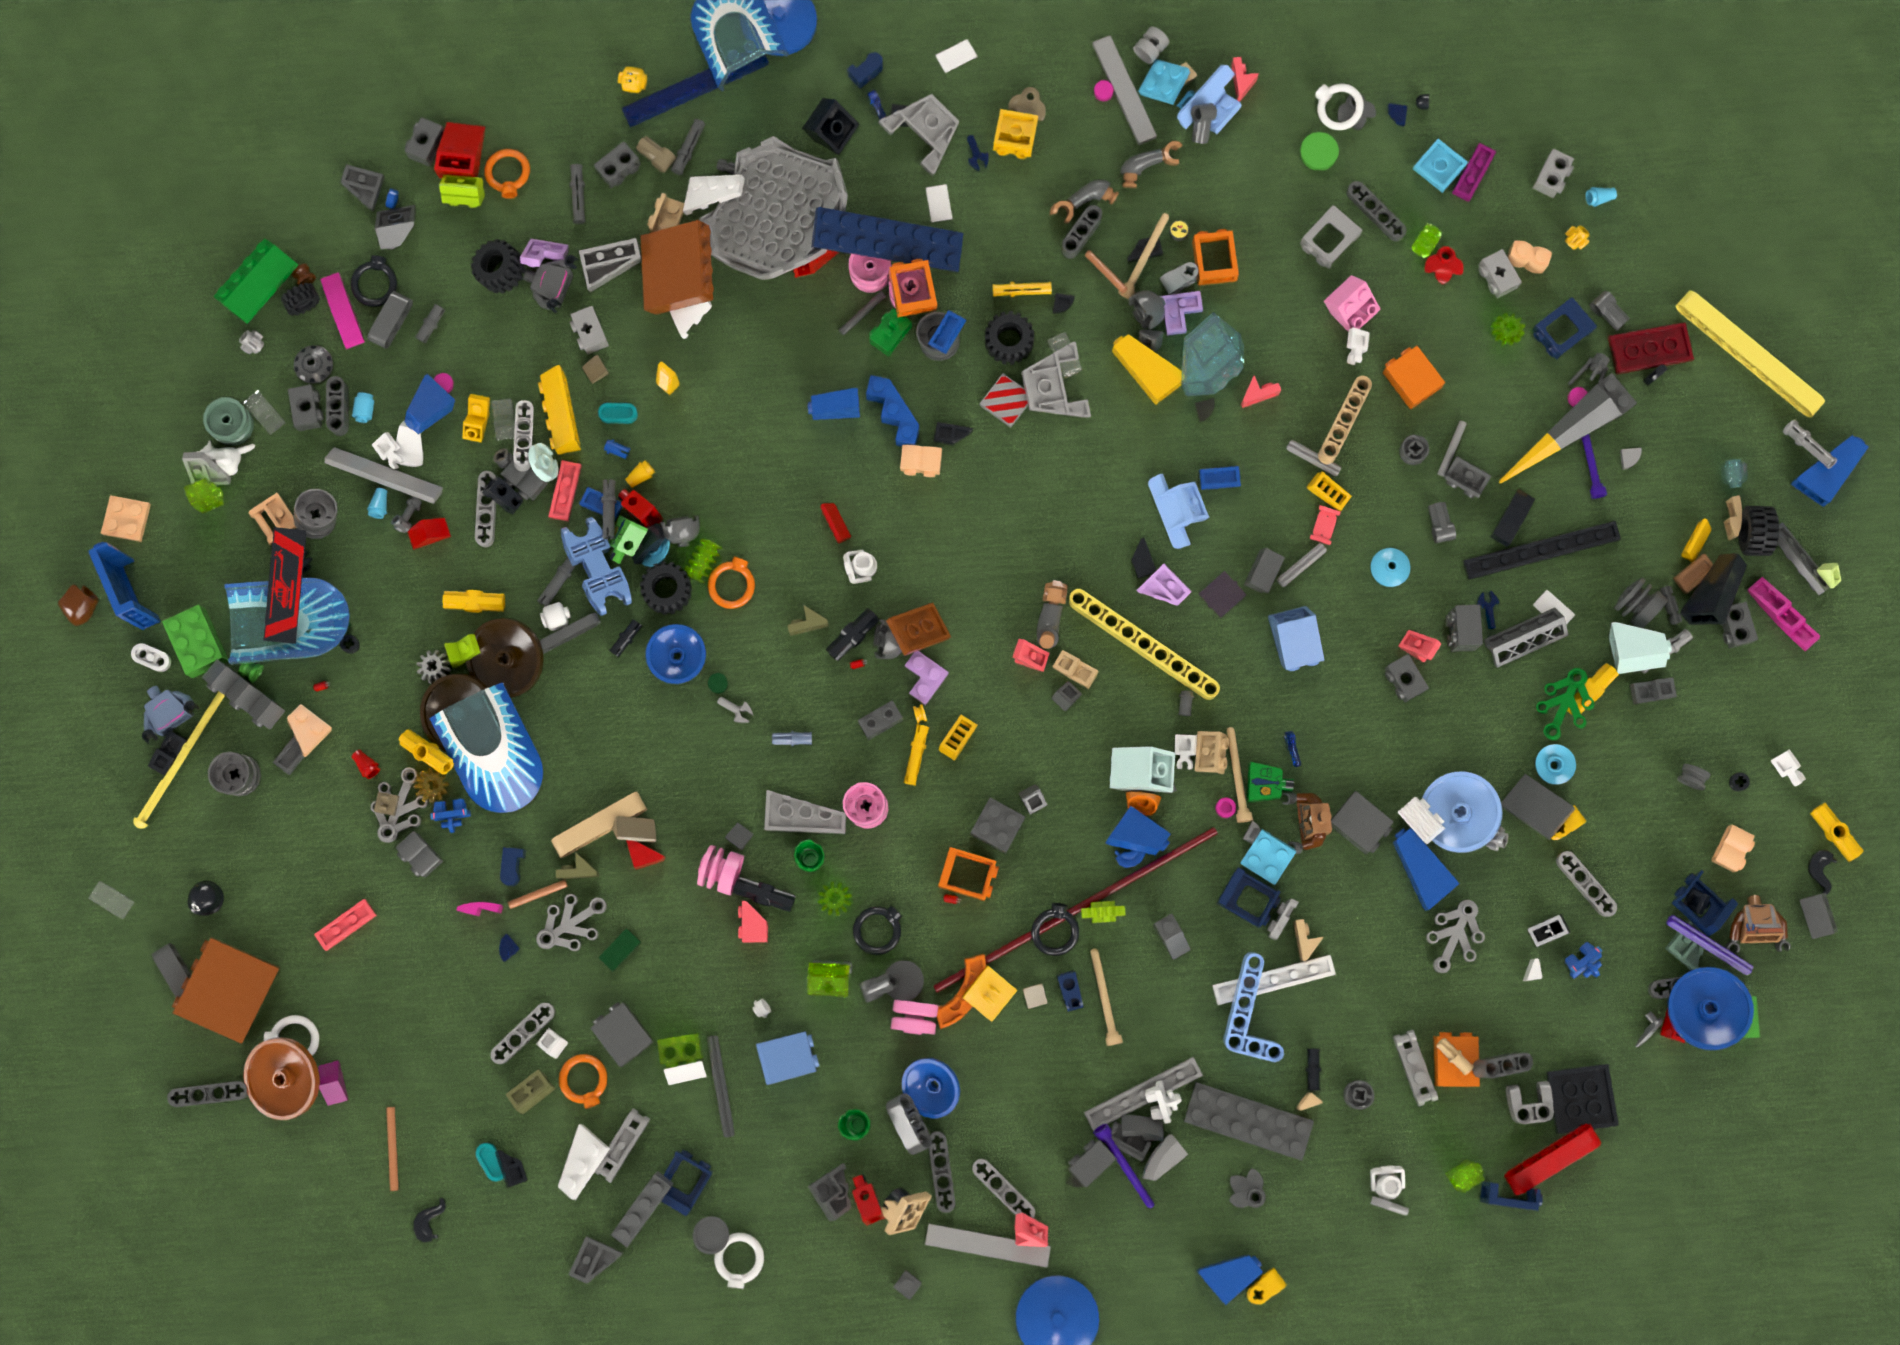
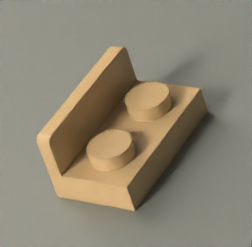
[648,193,685,233]
[1195,731,1229,774]

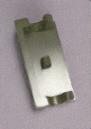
[506,1069,556,1114]

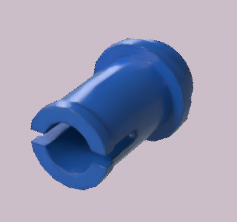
[604,439,631,460]

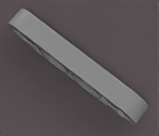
[513,400,534,471]
[475,471,497,548]
[1556,851,1617,917]
[490,1003,556,1064]
[972,1159,1035,1218]

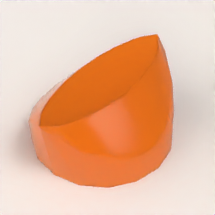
[1126,791,1161,817]

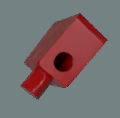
[618,489,664,529]
[852,1175,885,1226]

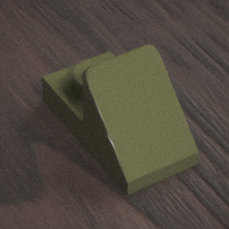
[787,605,829,636]
[556,853,599,879]

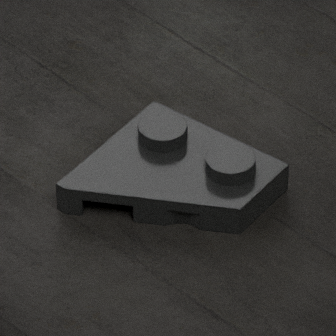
[341,165,385,211]
[568,1236,623,1284]

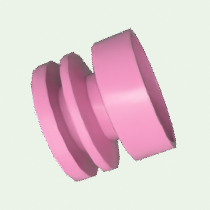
[843,782,889,829]
[697,845,744,896]

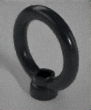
[351,255,397,307]
[1031,903,1079,956]
[853,905,903,955]

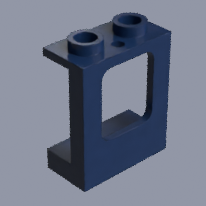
[1532,297,1597,360]
[1216,867,1281,928]
[1672,870,1738,937]
[661,1150,714,1216]
[1480,1181,1543,1211]

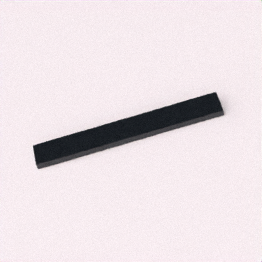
[1463,521,1621,580]

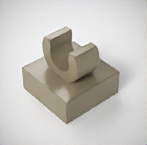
[374,792,399,816]

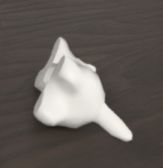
[197,440,255,476]

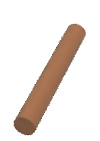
[1085,250,1128,293]
[508,879,568,909]

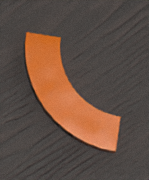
[936,954,986,1029]

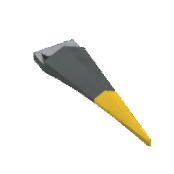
[1499,373,1637,483]

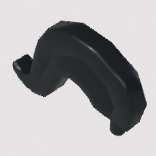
[1808,850,1837,895]
[413,1198,446,1242]

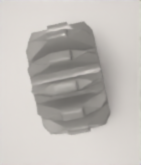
[417,650,451,684]

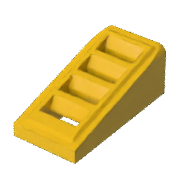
[656,362,680,395]
[1306,471,1352,511]
[939,715,978,760]

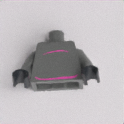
[523,255,579,314]

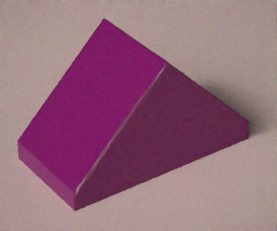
[318,1060,348,1106]

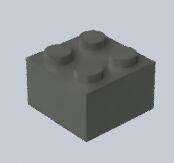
[1445,605,1483,652]
[970,798,1025,854]
[1067,1140,1117,1187]

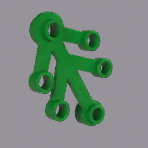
[1536,668,1595,740]

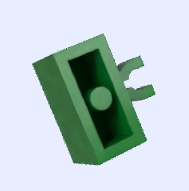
[869,308,912,357]

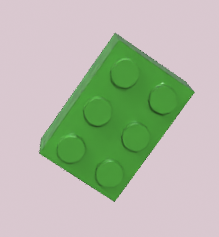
[162,604,229,678]

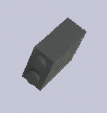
[1331,791,1394,855]
[590,1002,655,1067]

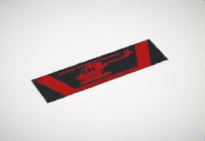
[263,527,307,644]

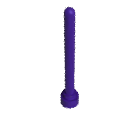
[1582,434,1607,499]
[1093,1123,1154,1208]

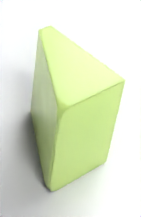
[1817,563,1841,588]

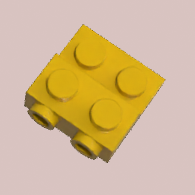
[993,109,1038,159]

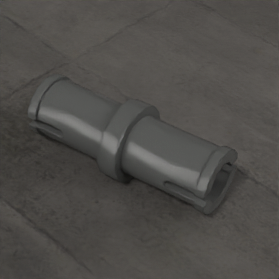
[415,304,446,344]

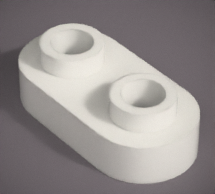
[131,643,171,672]

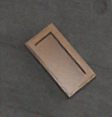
[1673,554,1713,594]

